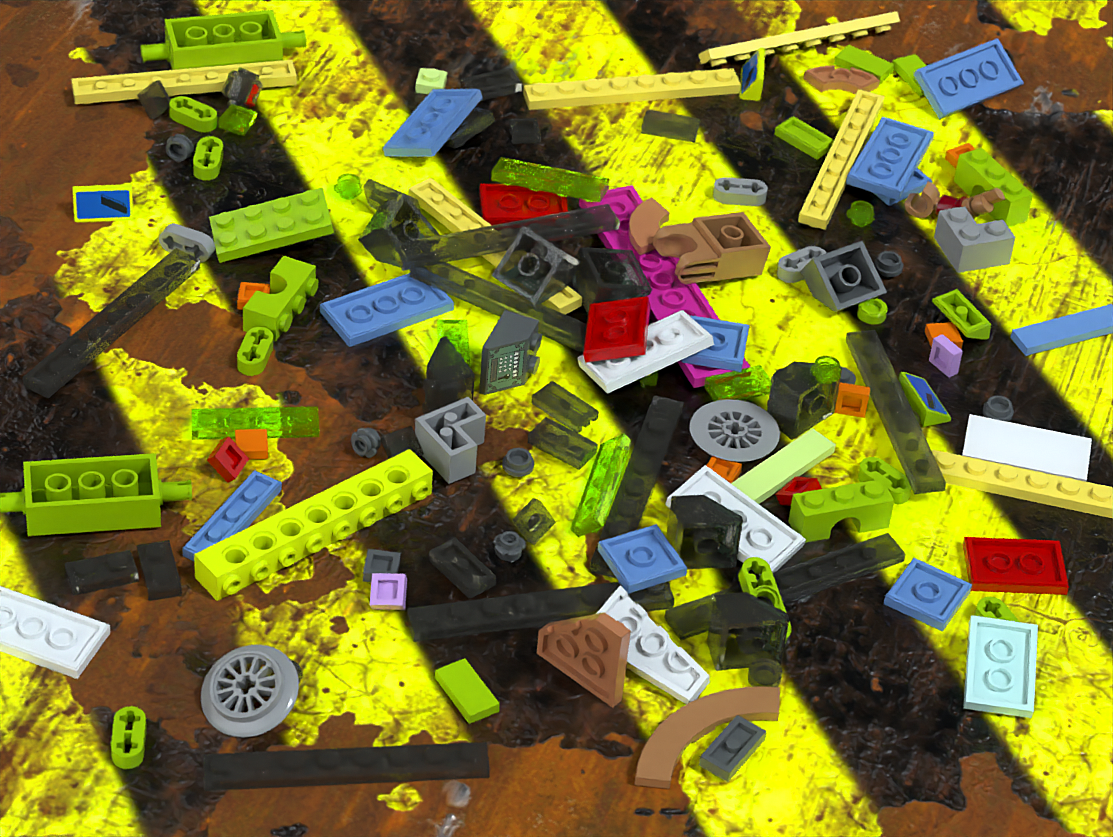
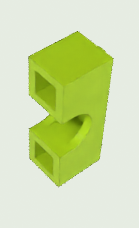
[954,148,1033,227]
[243,256,319,342]
[788,479,894,543]

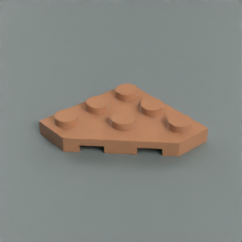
[537,612,631,708]

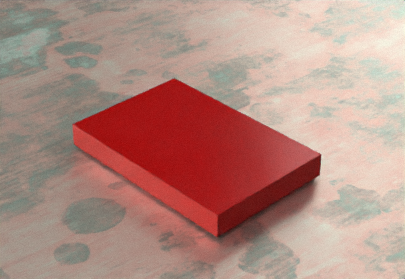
[479,184,570,228]
[583,296,650,363]
[963,537,1069,595]

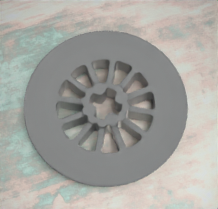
[690,399,780,463]
[201,645,299,737]

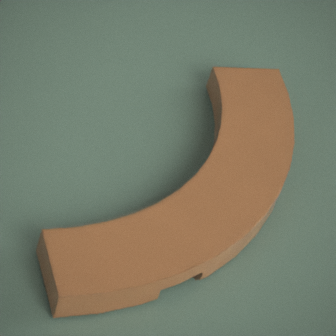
[635,686,780,789]

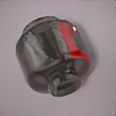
[222,67,263,111]

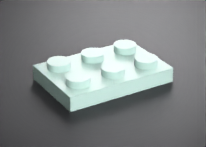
[964,615,1038,718]

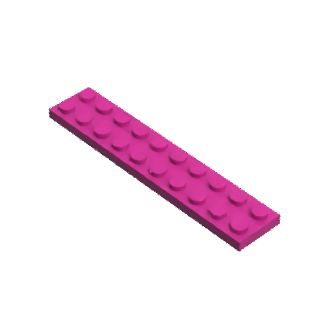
[579,185,750,388]

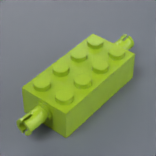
[141,10,306,70]
[0,453,192,536]

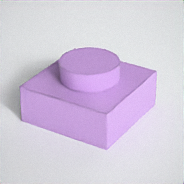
[929,334,963,377]
[370,574,407,610]

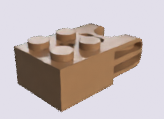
[652,212,771,284]

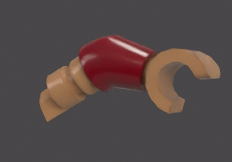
[905,181,1005,219]

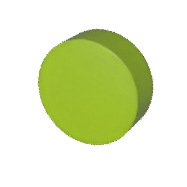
[857,298,888,325]

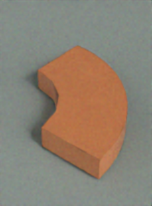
[803,66,880,95]
[629,197,670,255]

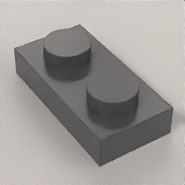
[698,715,766,782]

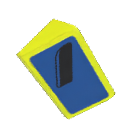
[740,47,765,101]
[73,184,133,223]

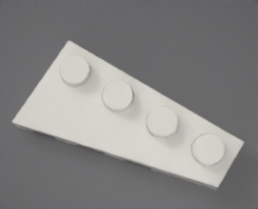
[596,585,710,704]

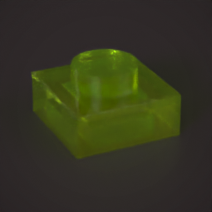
[219,104,257,136]

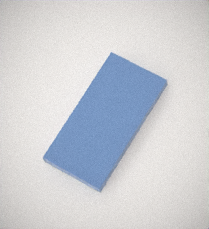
[913,38,1024,120]
[383,89,482,157]
[846,117,935,200]
[320,268,454,347]

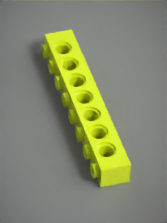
[194,449,433,601]

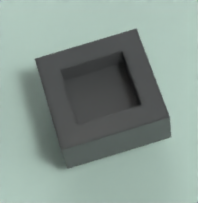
[363,549,401,583]

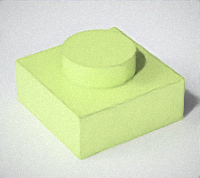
[415,68,447,94]

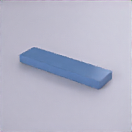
[1010,304,1113,356]
[183,470,282,561]

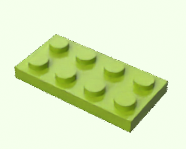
[209,187,334,263]

